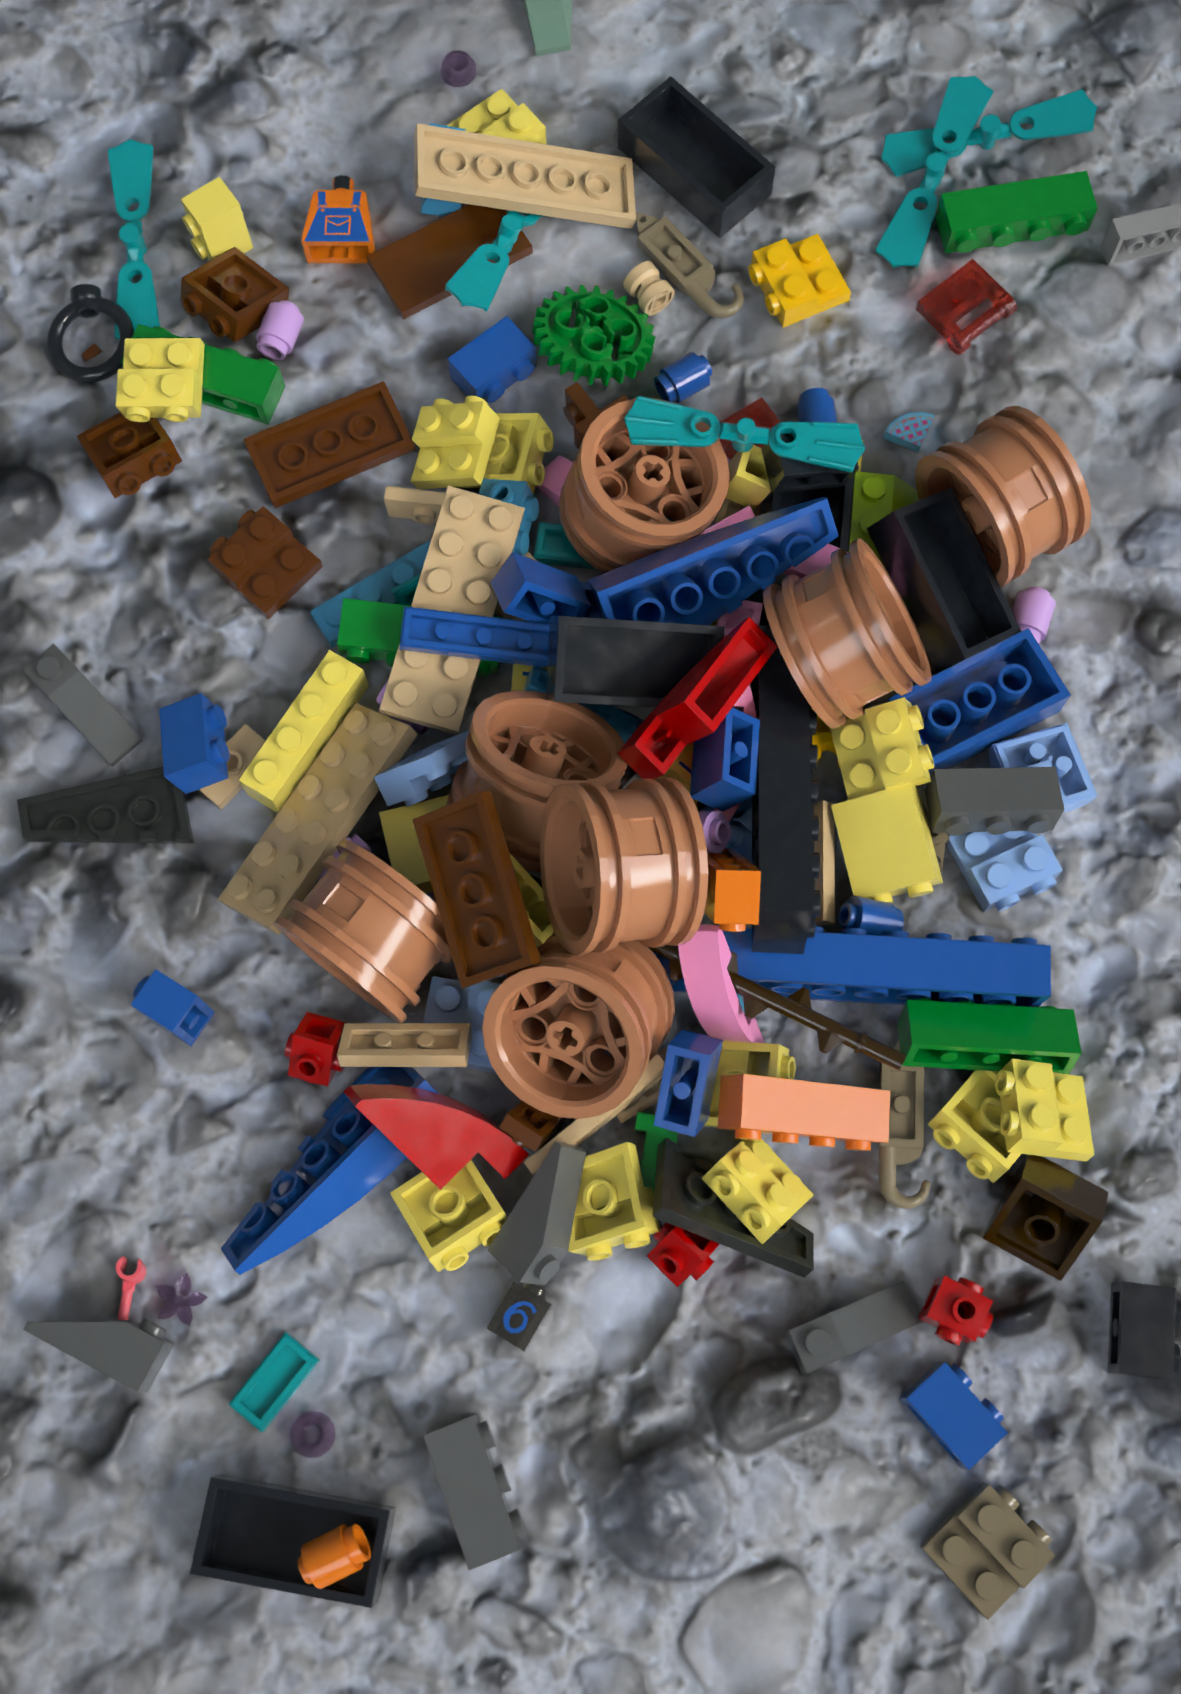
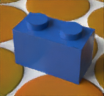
[447,316,537,403]
[491,552,591,624]
[159,693,230,794]
[690,707,760,812]
[130,969,215,1047]
[653,1029,723,1137]
[900,1362,1008,1470]

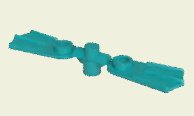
[876,76,994,268]
[881,89,1097,177]
[108,139,160,340]
[445,210,542,311]
[624,396,865,473]

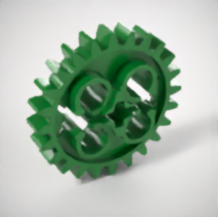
[532,285,656,386]

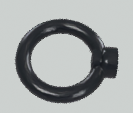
[47,284,135,383]

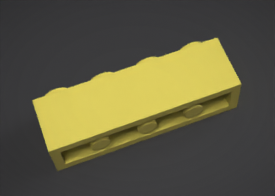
[238,650,369,813]

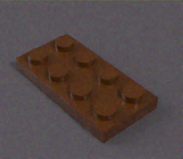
[243,381,415,509]
[412,791,541,988]

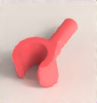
[116,1256,146,1321]

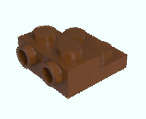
[180,247,289,343]
[77,412,183,499]
[208,506,323,620]

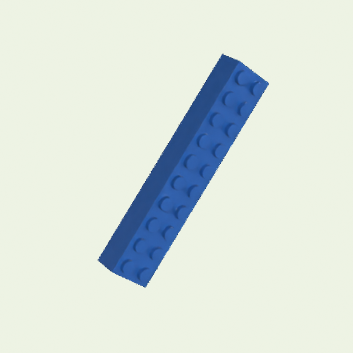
[653,923,1051,1007]

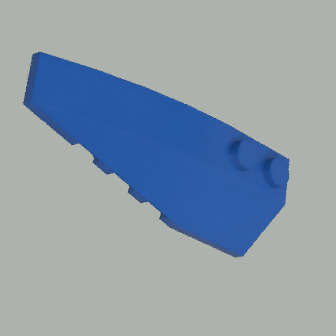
[588,497,839,626]
[221,1067,439,1275]

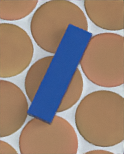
[399,606,550,668]

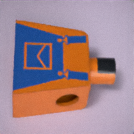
[301,175,376,263]

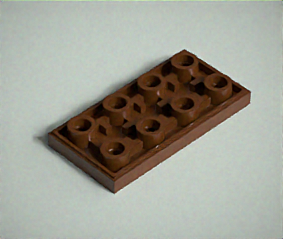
[366,204,533,320]

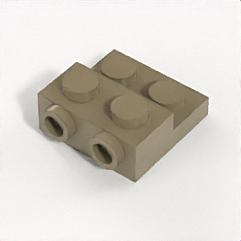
[920,1482,1056,1620]

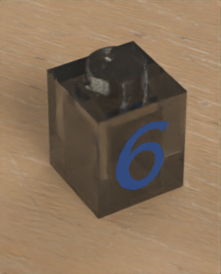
[486,1281,553,1352]

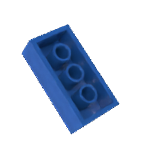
[887,628,1071,777]

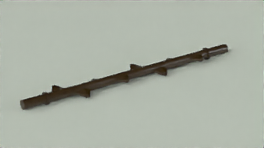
[529,874,906,1071]

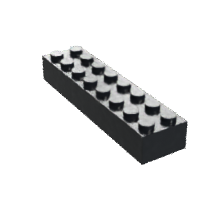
[752,625,821,954]

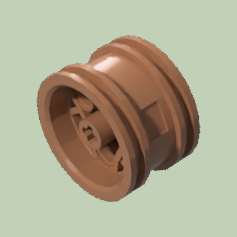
[559,398,730,573]
[915,406,1092,588]
[763,539,932,729]
[446,691,627,872]
[540,777,708,955]
[273,839,453,1024]
[482,933,675,1119]

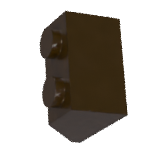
[983,1155,1109,1281]

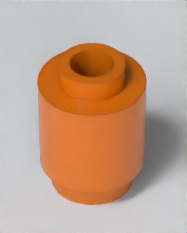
[298,1524,371,1589]

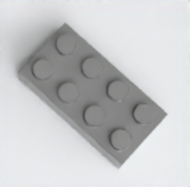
[1100,203,1181,266]

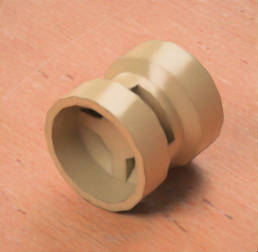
[623,261,675,316]

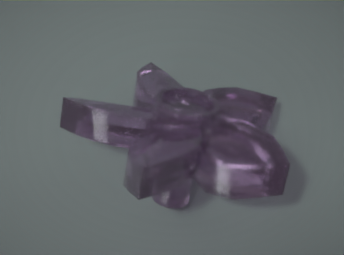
[156,1273,208,1326]

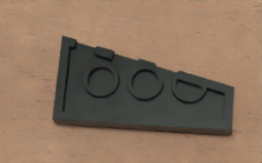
[17,767,194,843]
[652,1137,814,1278]

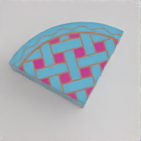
[883,412,935,452]

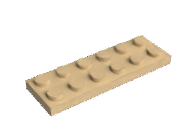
[414,123,636,229]
[380,486,525,735]
[218,703,418,935]

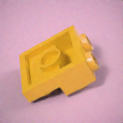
[748,234,851,328]

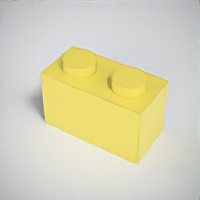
[181,176,253,261]

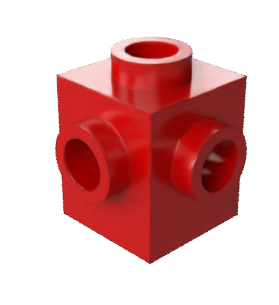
[284,1012,347,1087]
[646,1222,720,1287]
[918,1276,994,1346]

